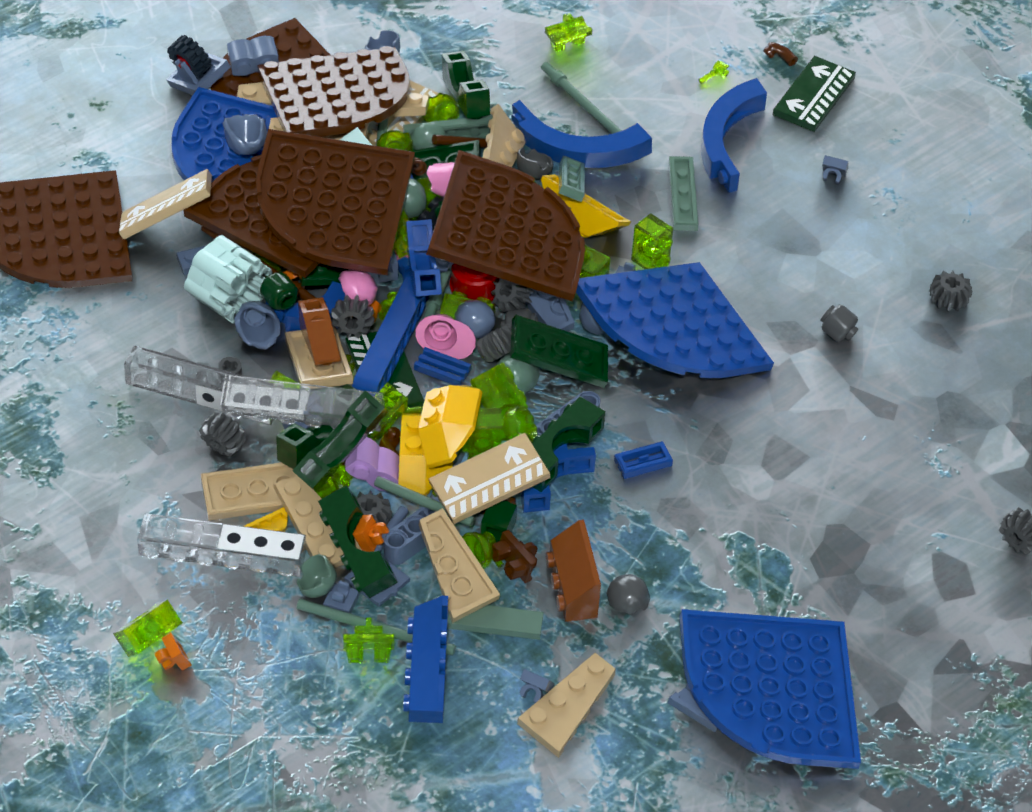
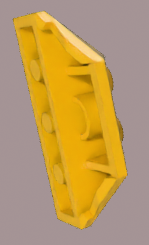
[541,175,631,238]
[418,385,482,469]
[398,413,453,496]

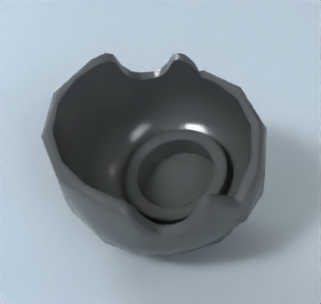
[516,147,554,179]
[606,574,650,615]

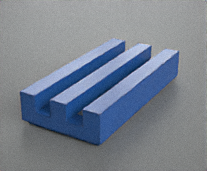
[414,347,471,385]
[614,441,673,479]

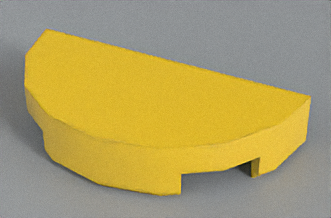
[242,507,288,533]

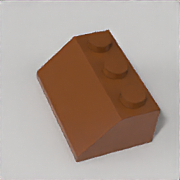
[545,520,601,622]

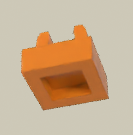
[353,515,389,552]
[154,632,192,671]

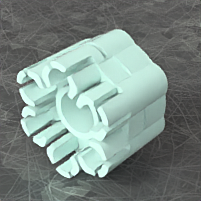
[184,235,272,324]

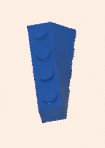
[403,596,448,723]

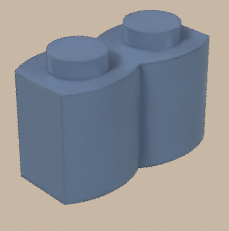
[227,36,279,76]

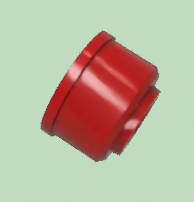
[450,264,499,305]

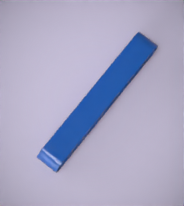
[352,275,429,400]

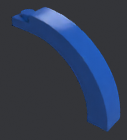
[701,78,767,193]
[511,100,652,168]

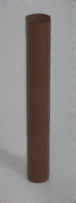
[432,135,488,148]

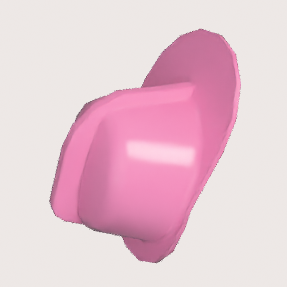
[416,314,476,359]

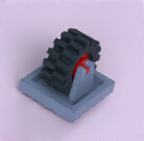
[166,35,231,95]

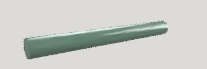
[374,476,475,527]

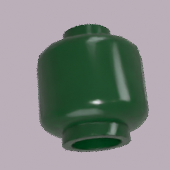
[260,272,298,310]

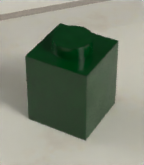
[480,500,517,543]

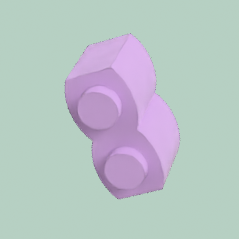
[345,437,399,492]

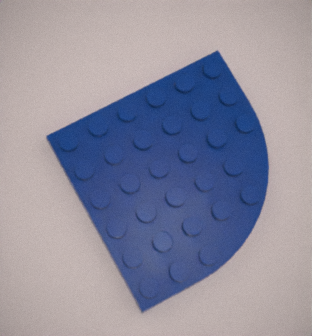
[171,87,277,183]
[576,262,774,378]
[679,609,861,769]

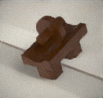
[489,530,538,583]

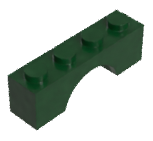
[442,51,490,119]
[276,384,363,469]
[292,390,388,492]
[532,396,606,492]
[318,485,398,598]

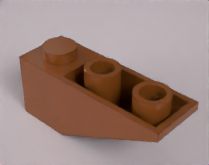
[298,297,340,365]

